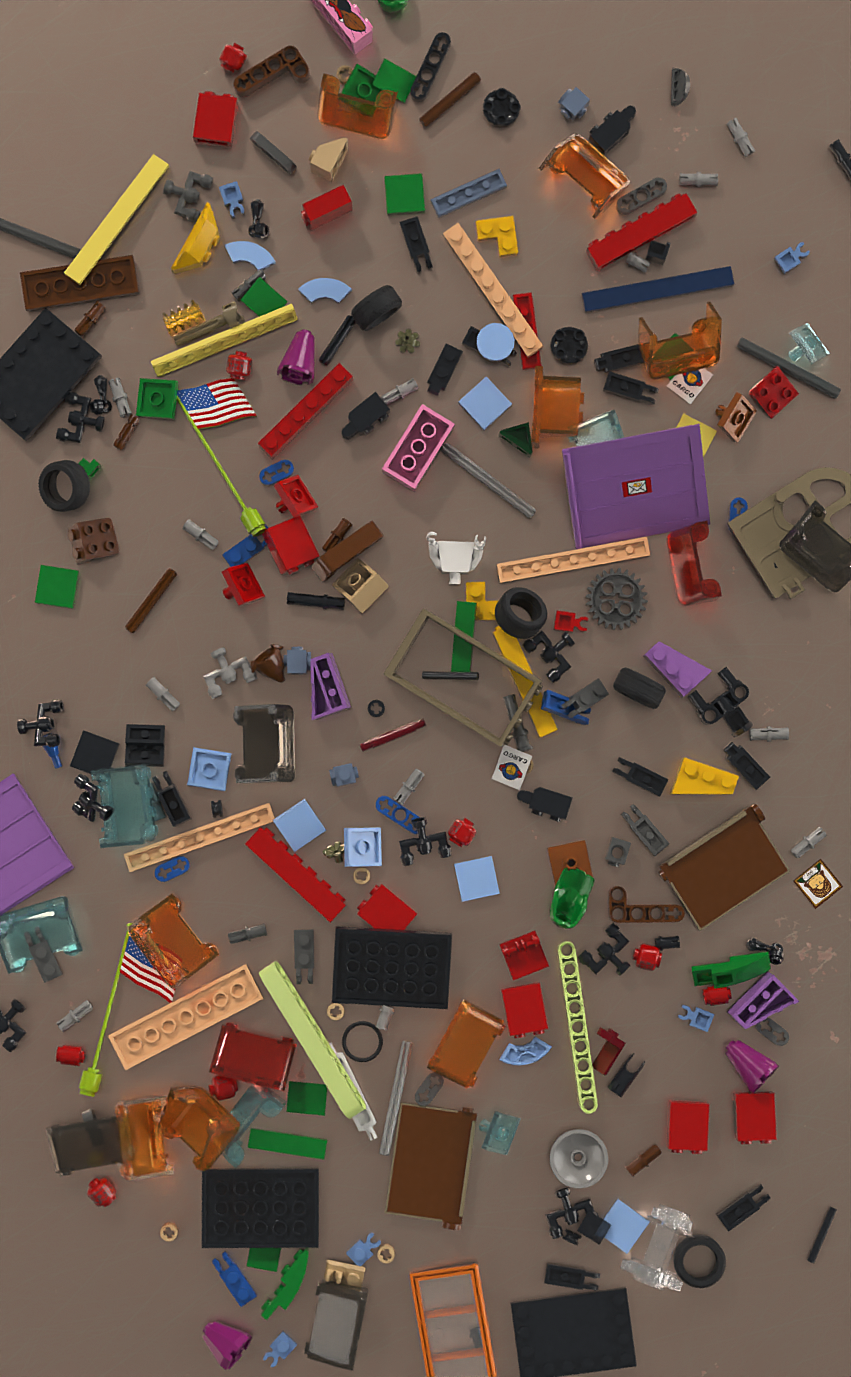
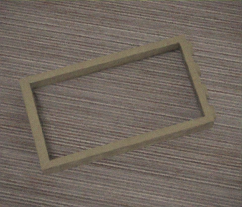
[384,608,543,747]

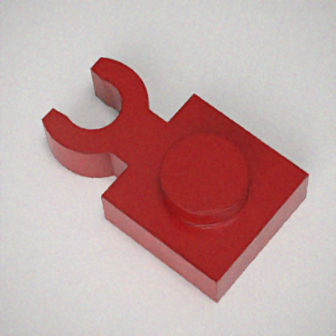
[554,610,589,633]

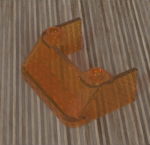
[538,133,630,219]
[638,302,722,379]

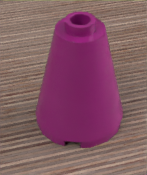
[277,330,315,385]
[725,1040,779,1093]

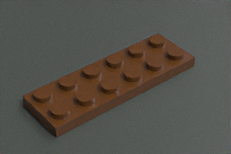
[20,255,139,311]

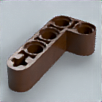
[234,46,309,97]
[311,521,384,583]
[608,886,685,923]

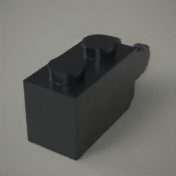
[589,105,636,156]
[341,392,390,440]
[152,771,192,827]
[517,787,573,822]

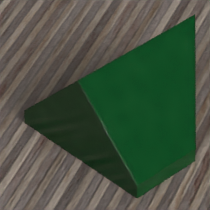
[499,422,533,458]

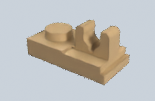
[324,1260,365,1288]

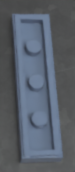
[431,169,507,218]

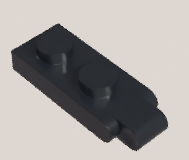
[427,343,463,396]
[594,343,647,373]
[724,742,770,790]

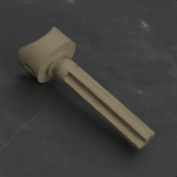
[173,301,245,346]

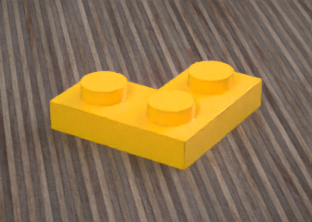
[476,216,518,257]
[466,582,498,621]

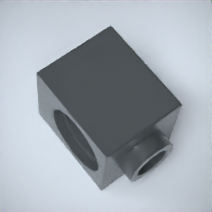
[605,837,631,867]

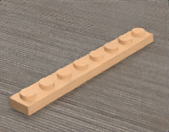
[443,223,544,357]
[496,537,650,583]
[124,803,275,872]

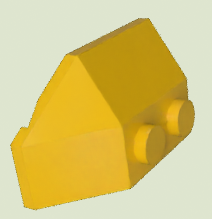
[171,202,220,274]

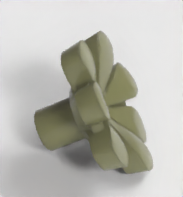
[395,329,420,353]
[323,841,344,863]

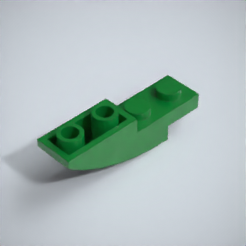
[692,952,771,989]
[261,1248,309,1320]

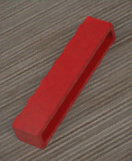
[586,193,698,271]
[258,363,353,460]
[245,827,346,923]

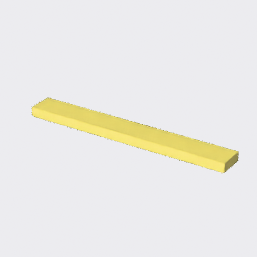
[64,154,169,285]
[151,304,298,377]

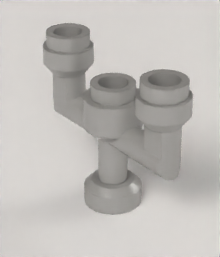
[203,647,257,699]

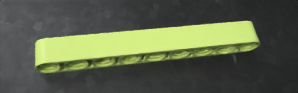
[557,941,598,1114]
[259,961,366,1119]

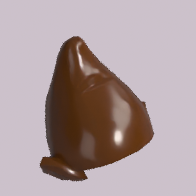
[251,644,285,683]

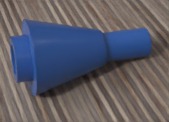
[42,733,62,769]

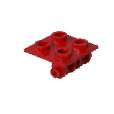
[749,366,799,419]
[499,931,549,980]

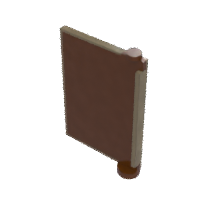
[658,803,790,931]
[385,1102,477,1230]

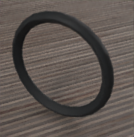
[342,1021,383,1062]

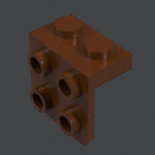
[68,518,119,565]

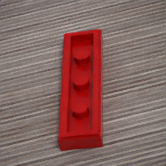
[513,292,542,370]

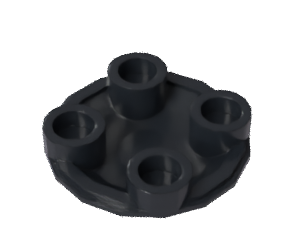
[483,88,521,126]
[550,327,588,364]

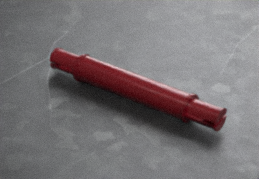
[360,718,426,752]

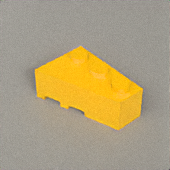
[670,757,739,795]

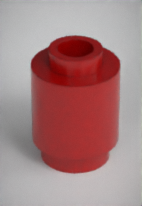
[703,986,732,1006]
[56,1045,85,1066]

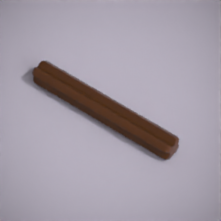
[419,72,481,127]
[125,568,177,633]

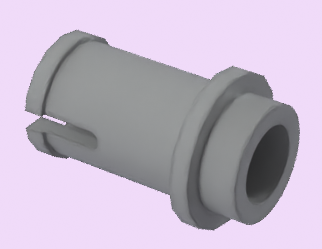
[625,252,651,273]
[375,1005,395,1030]

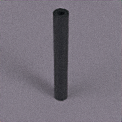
[422,671,479,680]
[807,1207,837,1263]

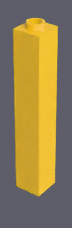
[492,626,558,738]

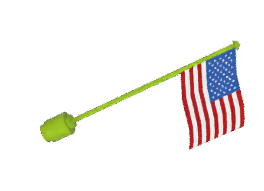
[177,378,266,537]
[79,923,183,1097]

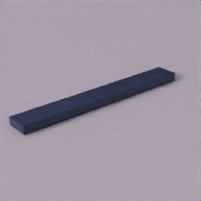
[582,266,734,313]

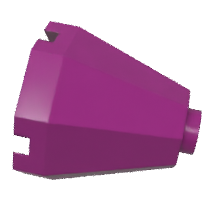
[202,1321,253,1370]

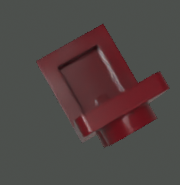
[592,1028,626,1076]

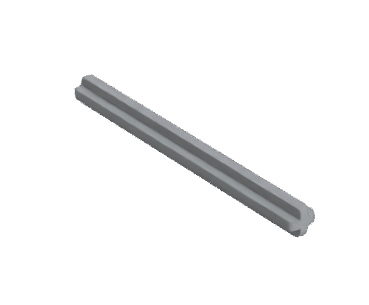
[441,443,536,518]
[379,1041,412,1156]

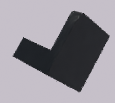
[645,240,671,265]
[577,1211,611,1245]

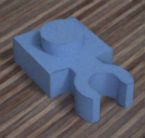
[219,181,244,218]
[774,242,810,274]
[678,1005,715,1032]
[346,1232,381,1266]
[263,1331,297,1368]

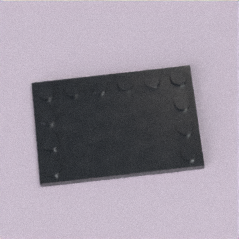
[0,308,102,441]
[332,926,452,1009]
[202,1168,319,1248]
[510,1287,637,1377]

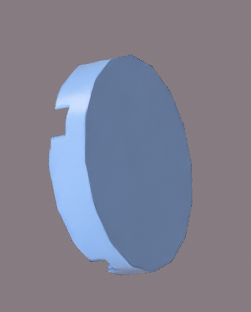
[477,323,515,361]

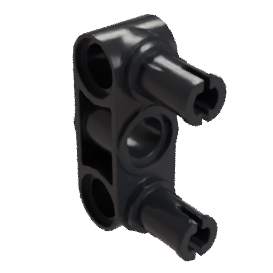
[687,667,749,725]

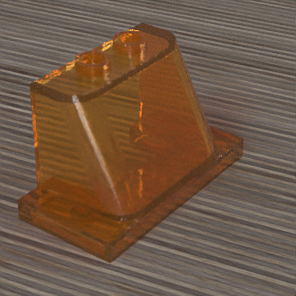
[531,366,584,449]

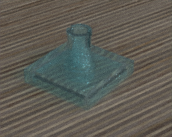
[788,323,830,364]
[479,1111,521,1155]

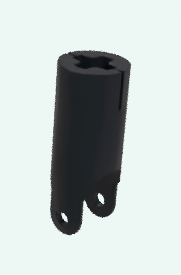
[607,1053,645,1097]

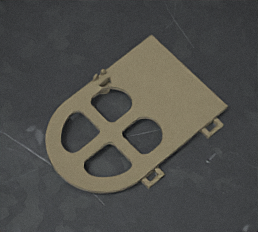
[727,467,851,599]

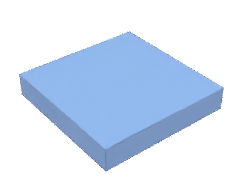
[458,376,512,430]
[187,747,231,791]
[273,798,326,852]
[344,828,382,867]
[454,856,500,902]
[603,1199,650,1254]

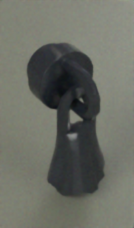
[248,199,269,238]
[90,375,112,415]
[746,937,784,965]

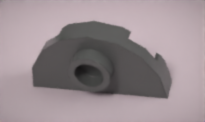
[671,68,690,106]

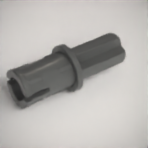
[231,270,266,301]
[228,923,267,944]

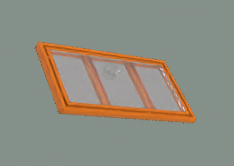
[410,1263,497,1377]

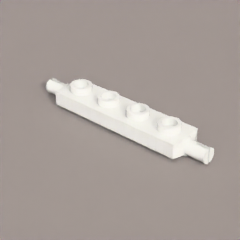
[329,1042,377,1141]

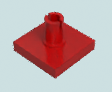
[273,475,318,518]
[222,562,265,606]

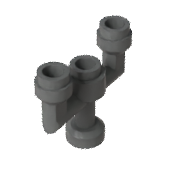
[163,171,213,222]

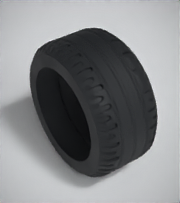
[351,285,402,331]
[38,460,90,512]
[495,587,547,639]
[613,667,666,709]
[673,1235,726,1288]

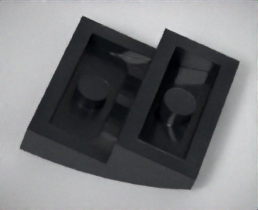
[125,724,165,767]

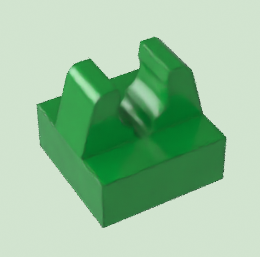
[78,458,102,481]

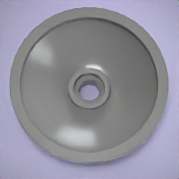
[550,1129,608,1188]

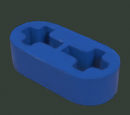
[259,460,294,486]
[729,497,748,533]
[155,856,190,882]

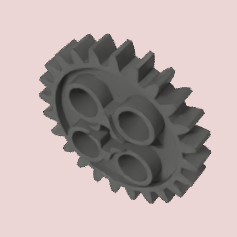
[585,568,648,630]

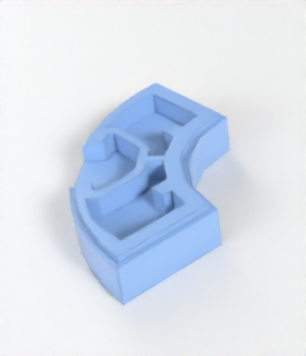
[225,241,276,270]
[298,278,352,304]
[499,1036,552,1066]

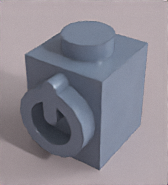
[558,87,590,121]
[283,647,311,675]
[329,763,359,787]

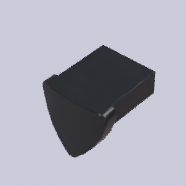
[723,706,753,737]

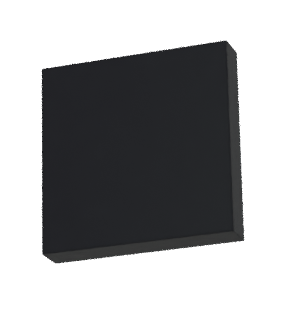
[70,730,120,779]

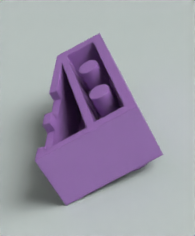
[643,641,712,698]
[310,653,351,720]
[727,971,799,1029]

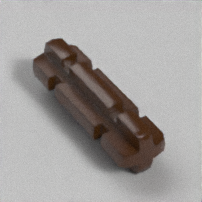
[113,414,140,450]

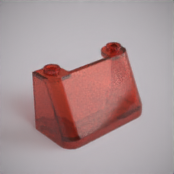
[667,520,722,606]
[209,1022,297,1091]

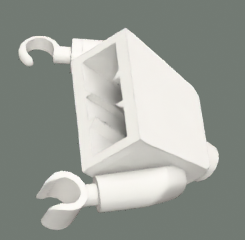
[426,532,486,585]

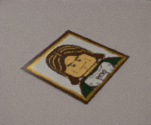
[793,859,843,909]

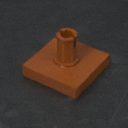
[715,392,757,443]
[547,840,593,886]

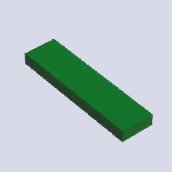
[451,601,477,672]
[248,1128,327,1160]

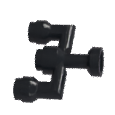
[56,391,105,443]
[522,631,575,683]
[17,699,64,747]
[72,774,114,822]
[399,817,452,866]
[578,923,630,976]
[0,999,27,1052]
[545,1187,599,1239]

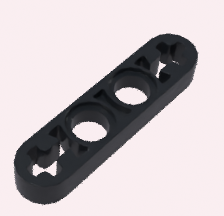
[410,32,451,102]

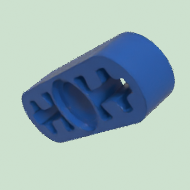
[376,796,425,834]

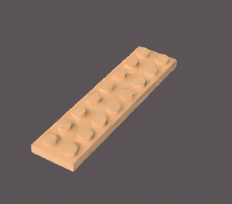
[108,964,264,1070]

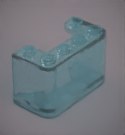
[91,764,158,848]

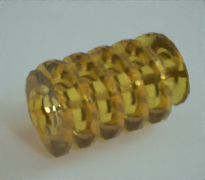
[163,300,205,336]

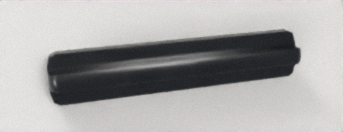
[319,315,356,366]

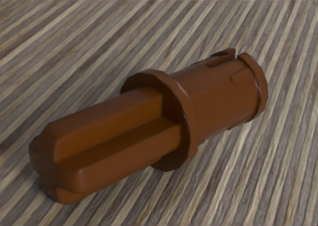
[75,301,106,336]
[322,518,352,552]
[625,1145,662,1177]

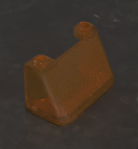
[317,74,398,139]
[128,893,219,989]
[426,998,505,1089]
[157,1086,241,1171]
[115,1095,174,1181]

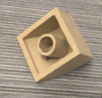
[309,137,348,182]
[332,558,389,614]

